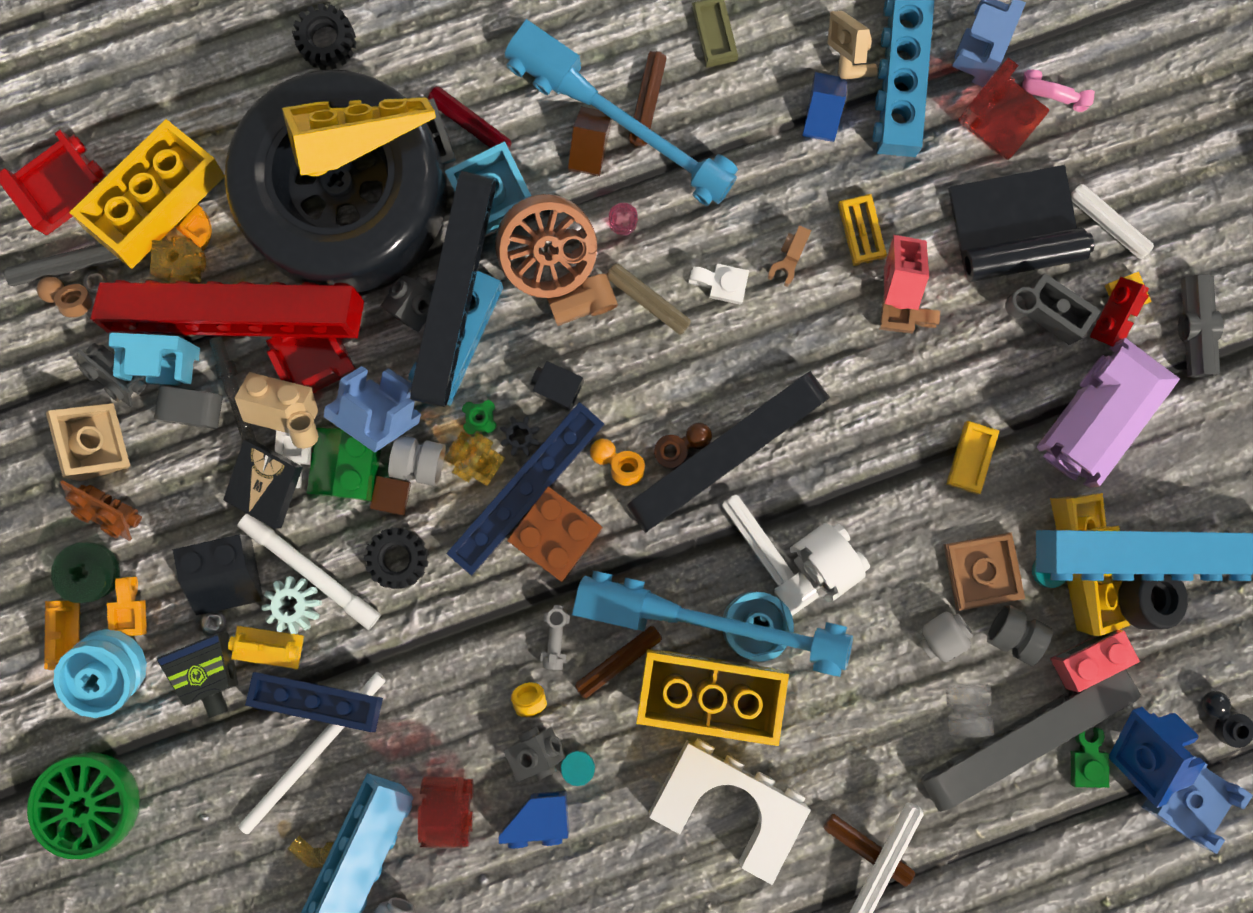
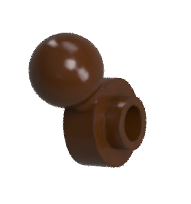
[654,423,712,468]

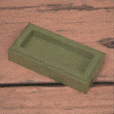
[691,0,738,68]

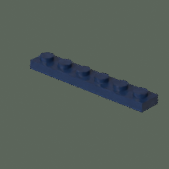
[446,402,605,576]

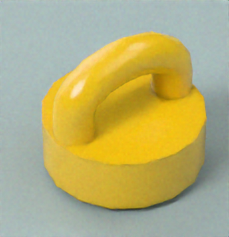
[511,682,547,718]

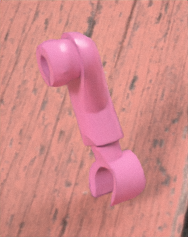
[1022,69,1095,112]

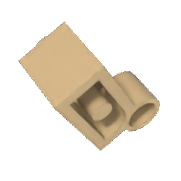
[234,372,318,449]

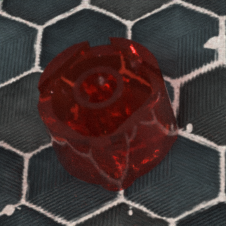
[418,776,474,849]

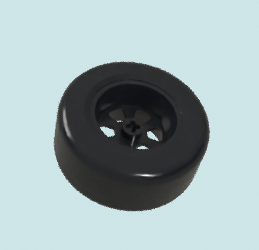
[225,70,448,292]

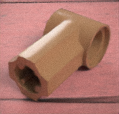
[547,274,618,326]

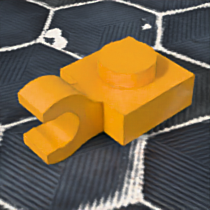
[107,577,147,636]

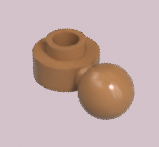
[37,276,92,317]

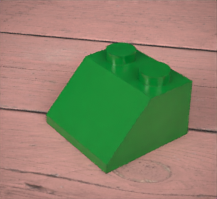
[307,428,381,502]

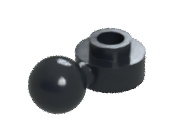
[1202,691,1253,748]

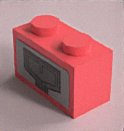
[1050,630,1140,692]

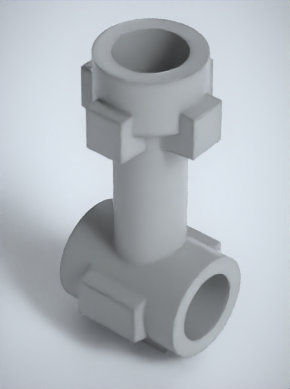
[540,605,570,670]

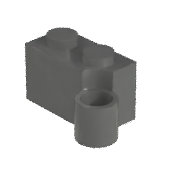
[1005,273,1101,345]

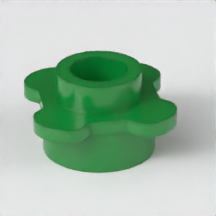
[462,400,497,435]

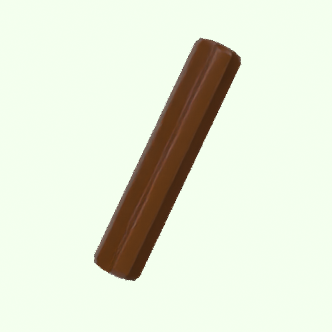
[628,51,667,146]
[575,626,662,698]
[823,814,915,887]

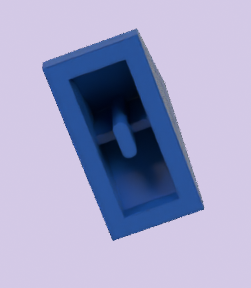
[802,72,847,142]

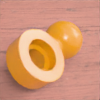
[590,438,645,486]

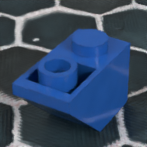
[498,791,570,849]

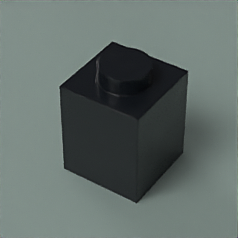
[530,361,584,412]

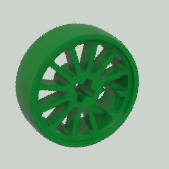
[27,752,140,859]

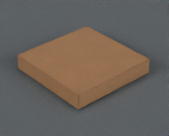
[943,532,1025,611]

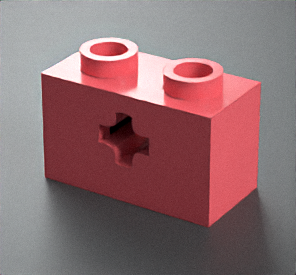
[884,235,929,310]

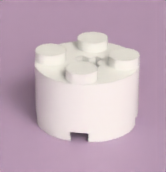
[790,523,870,602]

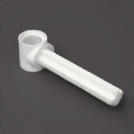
[722,495,819,616]

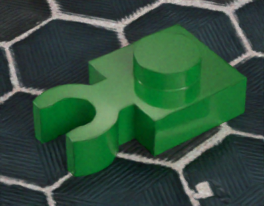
[1070,727,1110,788]

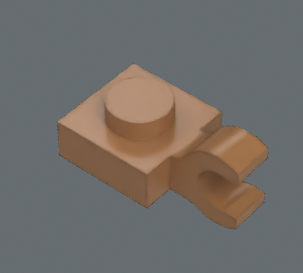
[768,225,812,287]
[879,295,941,334]

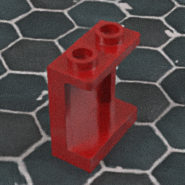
[0,129,107,236]

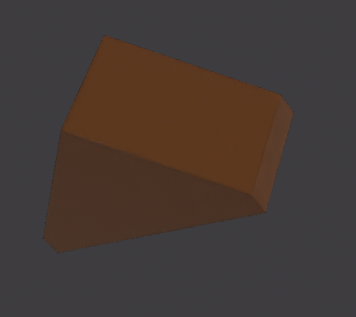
[568,106,612,177]

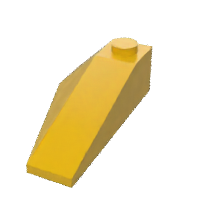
[282,98,436,176]

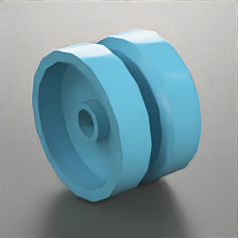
[53,629,147,718]

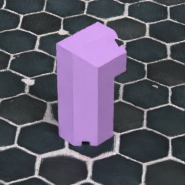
[1037,338,1180,488]

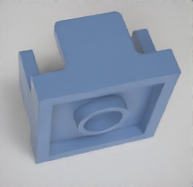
[952,0,1026,87]
[323,366,421,452]

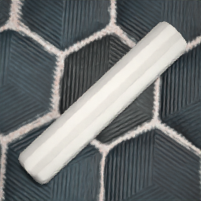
[1071,184,1154,259]

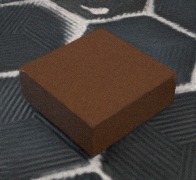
[370,476,411,516]

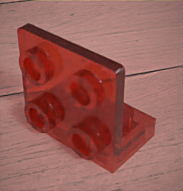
[958,57,1049,160]

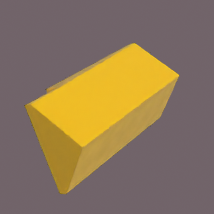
[1050,493,1130,636]

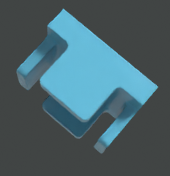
[109,333,200,386]

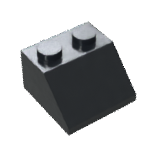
[172,534,264,616]

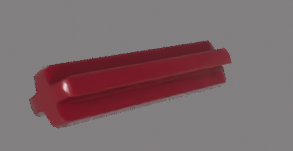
[427,86,512,149]

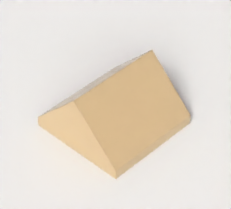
[46,403,130,481]

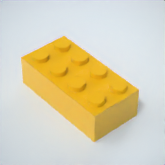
[69,119,225,269]

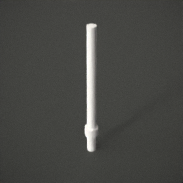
[238,672,386,834]

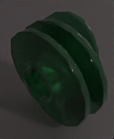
[51,542,121,603]

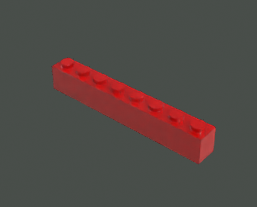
[90,280,364,338]

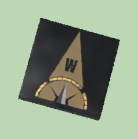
[223,439,303,529]

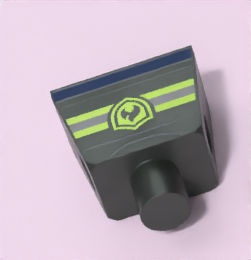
[157,632,238,718]

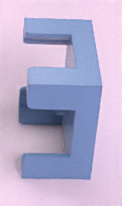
[1142,756,1253,854]

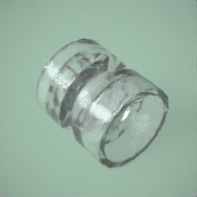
[945,684,994,737]

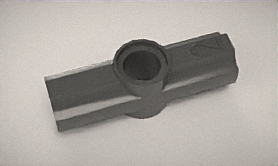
[1178,274,1224,378]

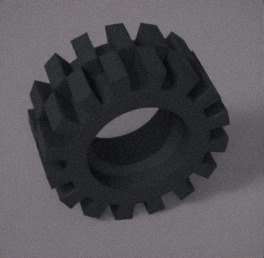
[292,3,356,70]
[364,528,429,589]

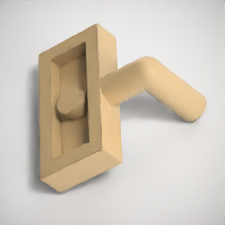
[828,11,877,80]

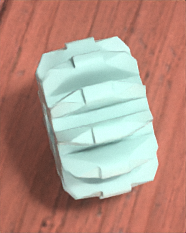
[262,576,322,634]

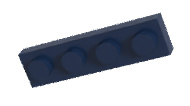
[245,672,383,732]

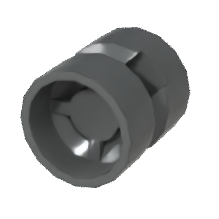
[987,605,1053,666]

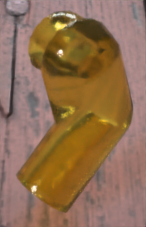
[288,835,334,868]

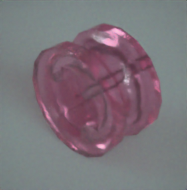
[609,203,638,235]

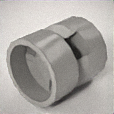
[388,435,446,487]

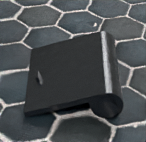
[948,165,1094,282]

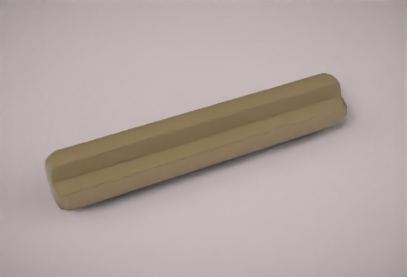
[607,263,691,335]

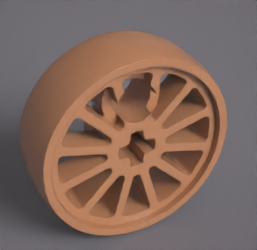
[495,194,597,298]

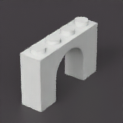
[649,738,811,885]

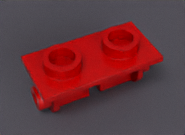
[1090,276,1149,347]

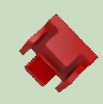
[266,337,356,393]

